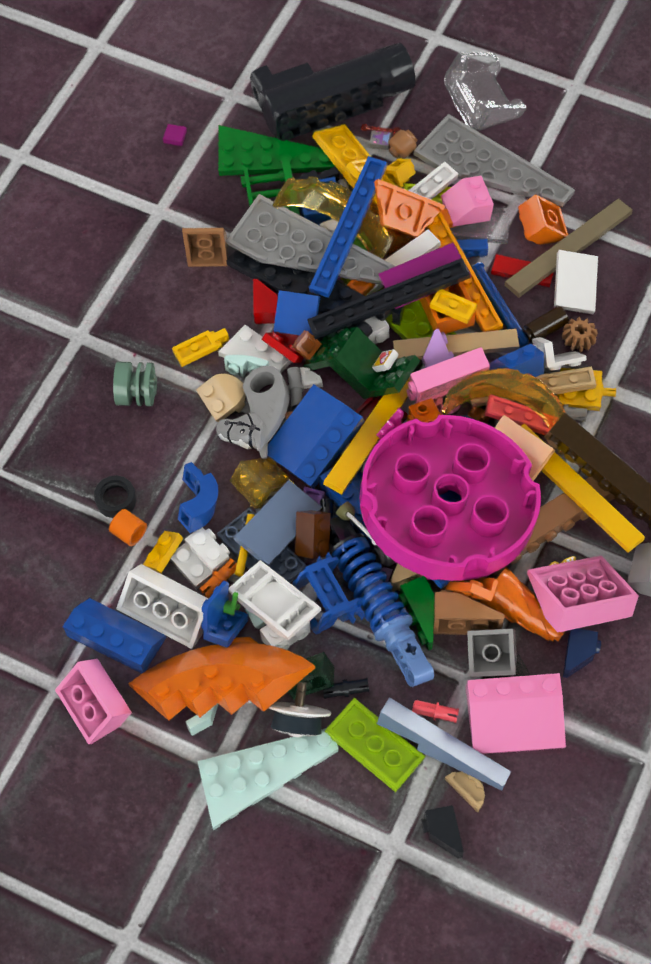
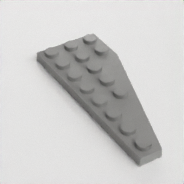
[414,114,575,207]
[226,194,395,285]

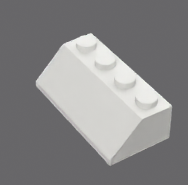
[116,564,208,649]

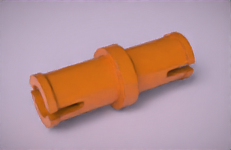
[199,558,237,599]

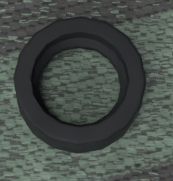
[94,475,136,518]

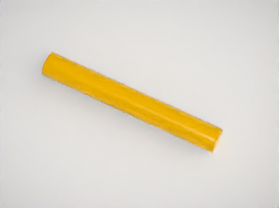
[235,514,255,577]

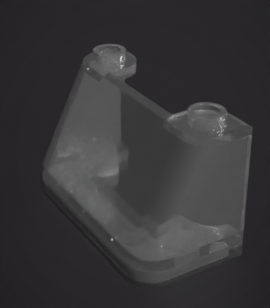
[444,52,527,131]

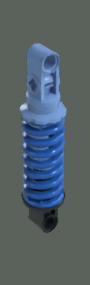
[330,515,434,687]

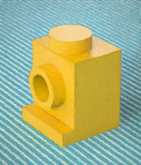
[385,158,416,188]

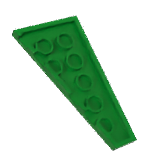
[218,125,335,176]

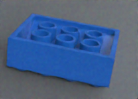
[268,384,365,489]

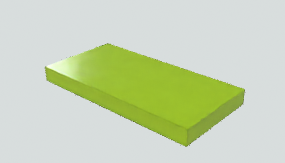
[325,698,426,792]

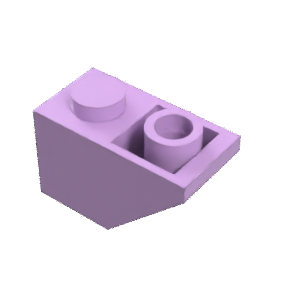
[422,328,454,368]

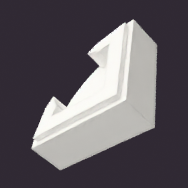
[300,367,323,389]

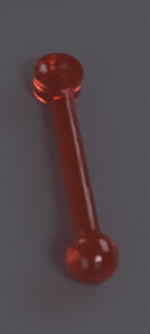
[361,124,401,135]

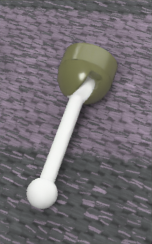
[336,501,377,545]

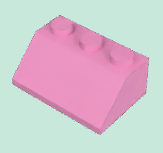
[55,659,132,744]

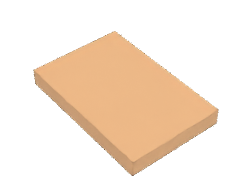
[495,415,556,481]

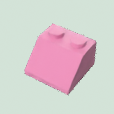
[441,176,494,227]

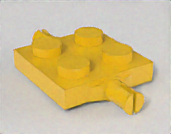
[556,368,616,411]

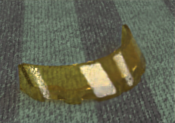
[272,176,393,259]
[441,368,566,456]

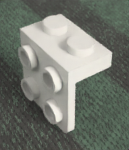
[532,337,587,370]

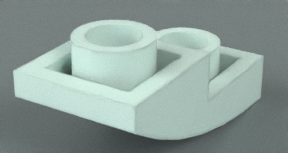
[224,355,269,378]

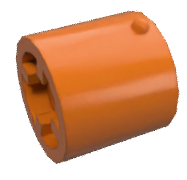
[109,509,147,546]

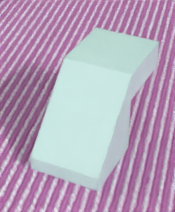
[186,703,218,736]

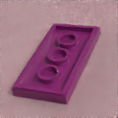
[378,243,471,309]

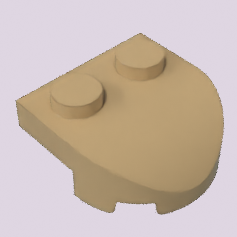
[196,374,246,422]

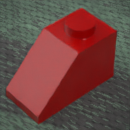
[253,279,278,324]

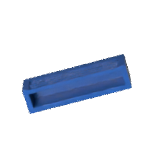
[457,239,488,257]

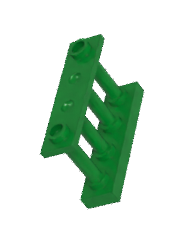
[241,161,299,215]

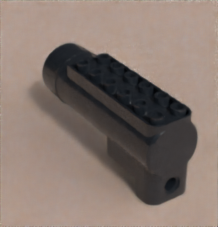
[250,43,416,141]

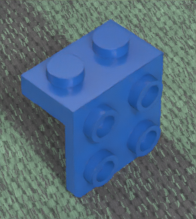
[201,581,248,648]

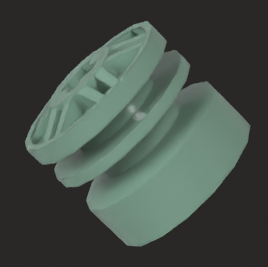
[113,362,157,407]

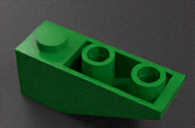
[398,576,434,651]

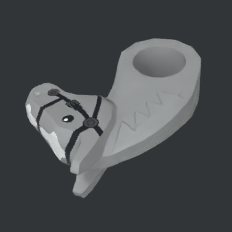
[216,366,290,459]

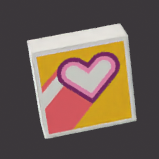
[372,349,399,372]

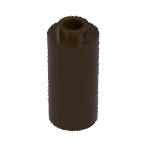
[523,306,569,343]

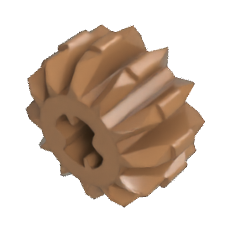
[562,317,598,353]

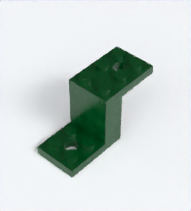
[302,327,420,399]

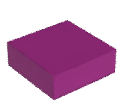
[163,124,187,146]

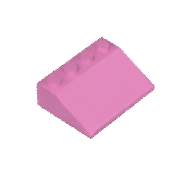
[527,555,639,633]
[466,673,566,754]

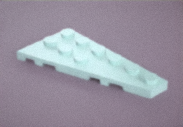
[197,729,338,830]

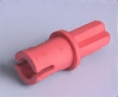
[412,700,459,723]

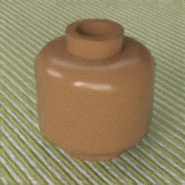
[388,130,417,159]

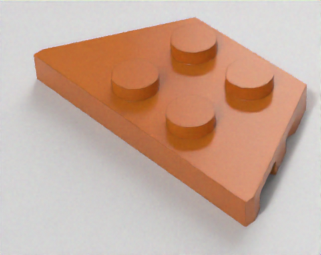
[374,179,445,238]

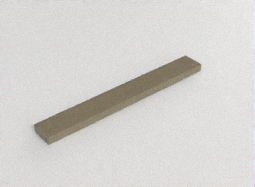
[505,199,633,298]

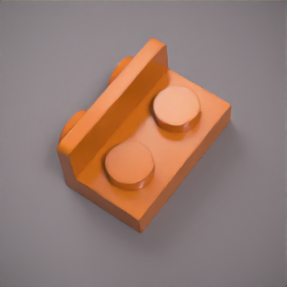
[445,577,498,601]

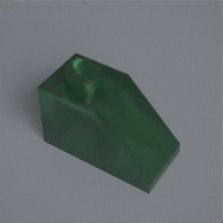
[288,652,335,700]

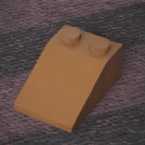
[182,228,228,267]
[433,590,504,635]

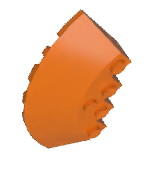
[128,642,316,721]

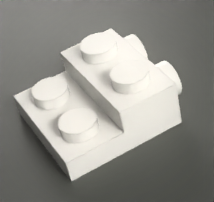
[170,527,230,590]

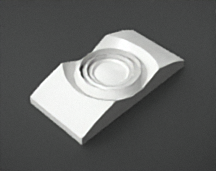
[228,560,321,640]

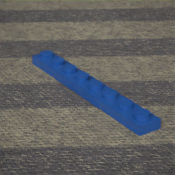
[309,156,387,298]

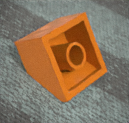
[518,194,568,245]

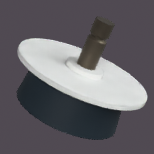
[269,682,331,737]

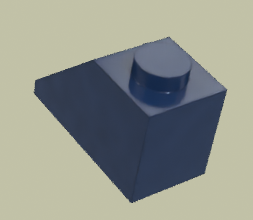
[563,628,601,678]

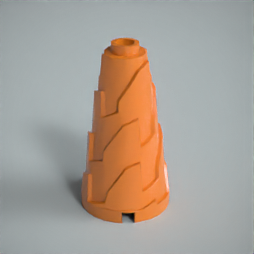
[479,567,566,642]

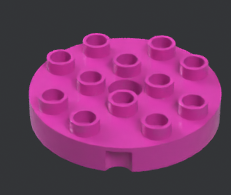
[360,415,541,581]

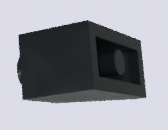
[421,805,464,858]

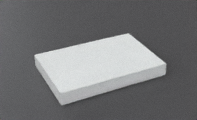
[554,250,598,314]

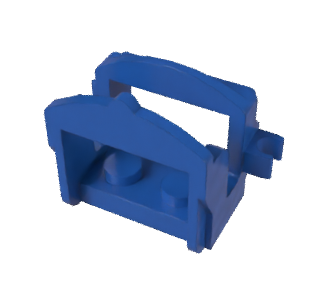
[292,552,365,635]

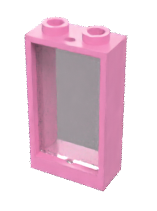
[407,347,490,404]

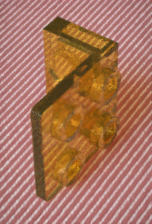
[230,457,293,509]

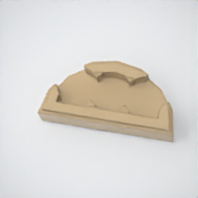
[445,772,485,812]

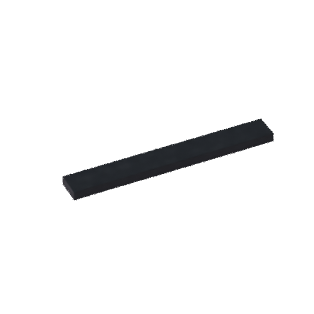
[307,258,470,340]

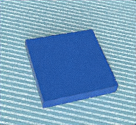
[273,290,320,335]

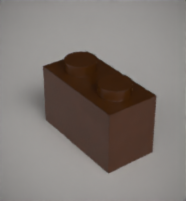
[295,510,331,559]

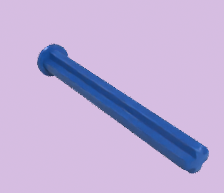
[472,262,529,348]

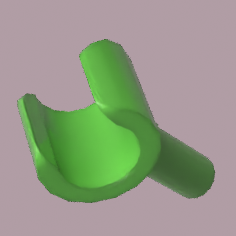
[223,592,240,616]

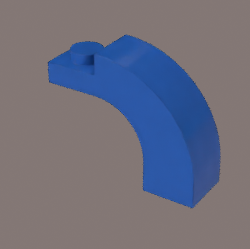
[178,462,218,533]

